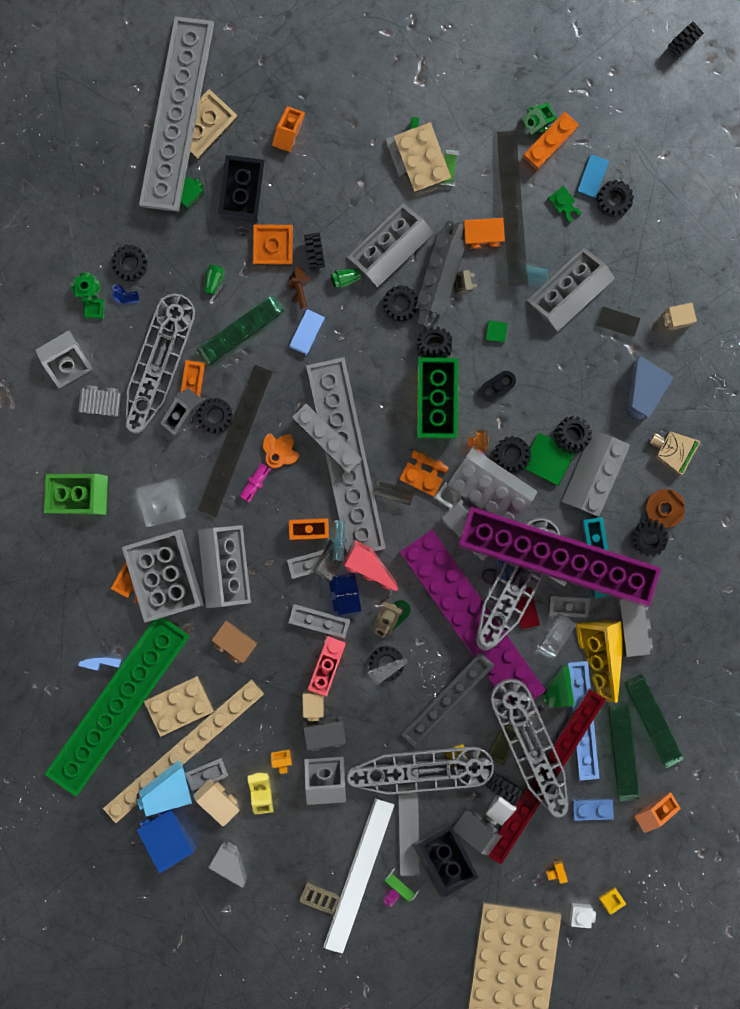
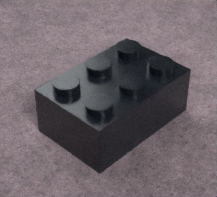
[218,155,266,222]
[412,825,479,897]

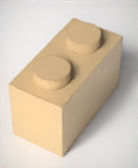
[662,302,697,330]
[303,691,324,721]
[193,779,240,827]

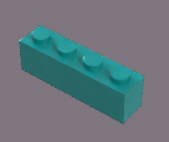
[581,517,609,598]

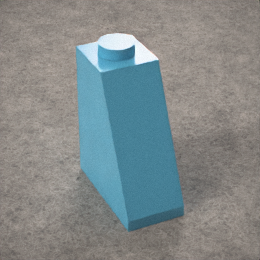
[137,761,192,816]

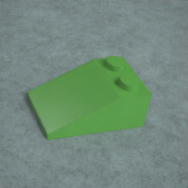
[44,474,108,515]

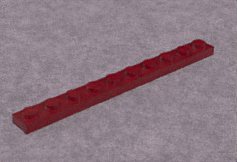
[486,688,607,865]

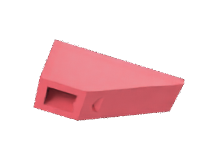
[344,540,398,591]
[308,636,346,696]

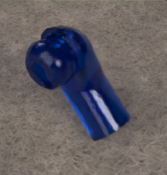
[111,284,140,303]

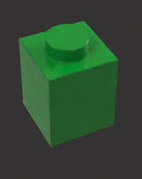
[181,176,205,210]

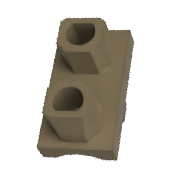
[373,602,402,638]

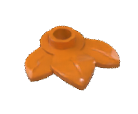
[263,433,300,469]

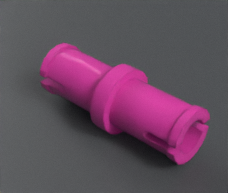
[239,463,271,502]

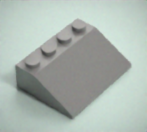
[122,530,205,623]

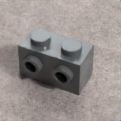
[160,388,203,435]
[302,715,346,751]
[453,811,502,855]

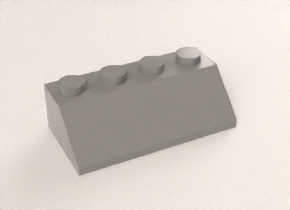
[347,203,434,287]
[527,248,615,332]
[561,430,630,517]
[198,525,251,608]

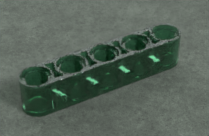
[196,294,285,366]
[624,674,684,769]
[608,704,640,802]

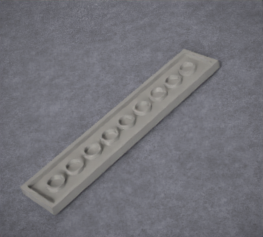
[139,16,214,212]
[306,357,386,553]

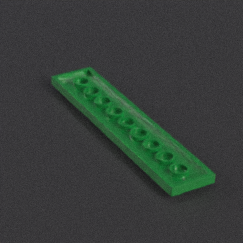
[45,617,190,797]

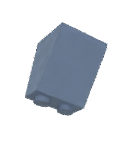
[628,356,674,420]

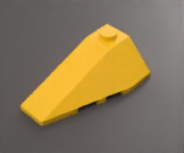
[576,619,623,703]

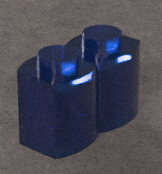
[329,573,362,615]

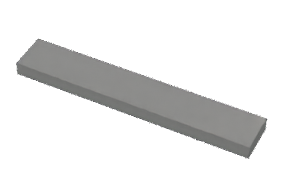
[398,757,420,876]

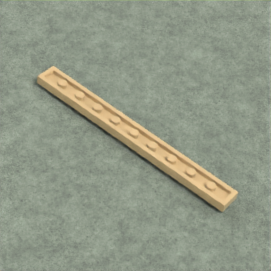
[103,679,264,823]

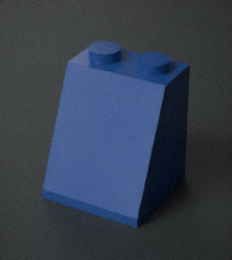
[137,809,197,873]

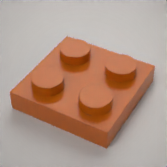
[253,224,293,265]

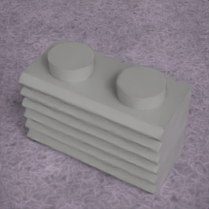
[78,385,122,417]

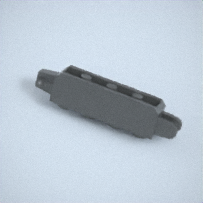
[415,220,465,328]

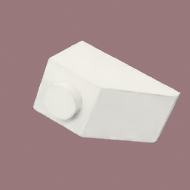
[485,795,517,825]

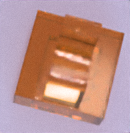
[468,430,489,451]

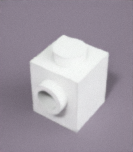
[569,903,596,928]

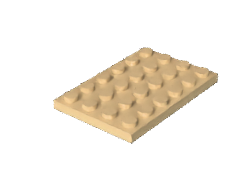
[468,903,561,1009]

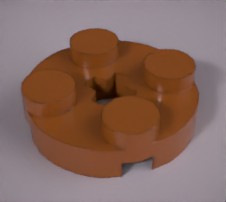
[645,489,685,528]

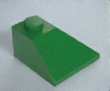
[542,664,575,707]

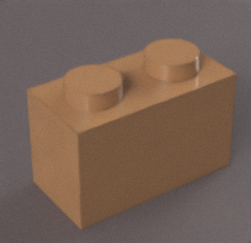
[212,620,258,664]

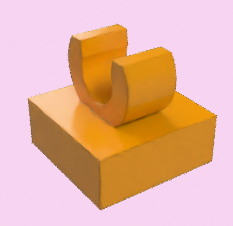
[271,749,292,774]
[546,860,568,884]

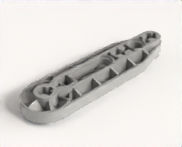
[126,294,196,434]
[476,518,560,650]
[491,678,568,817]
[346,746,494,795]

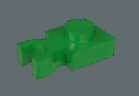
[548,186,582,223]

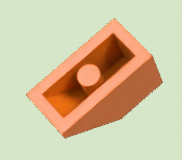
[272,106,305,152]
[634,792,681,833]

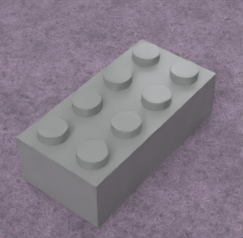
[447,448,538,522]

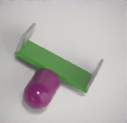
[441,149,460,186]
[383,868,420,907]

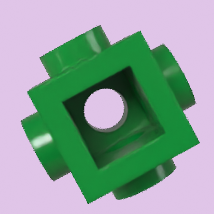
[522,102,558,135]
[71,273,100,301]

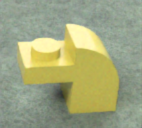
[248,773,274,815]

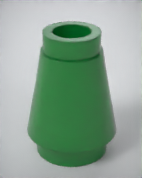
[204,264,225,294]
[331,268,361,289]

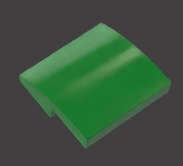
[524,433,575,486]

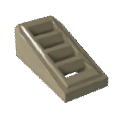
[299,882,341,915]

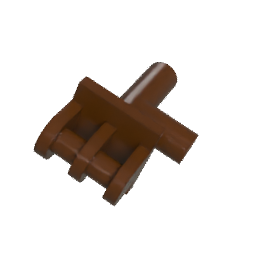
[286,267,311,311]

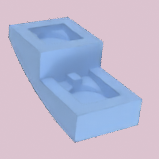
[289,310,325,355]
[79,657,123,671]

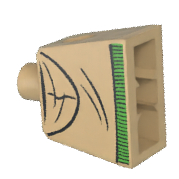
[650,431,700,475]

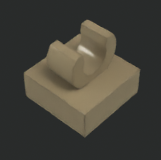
[454,270,477,293]

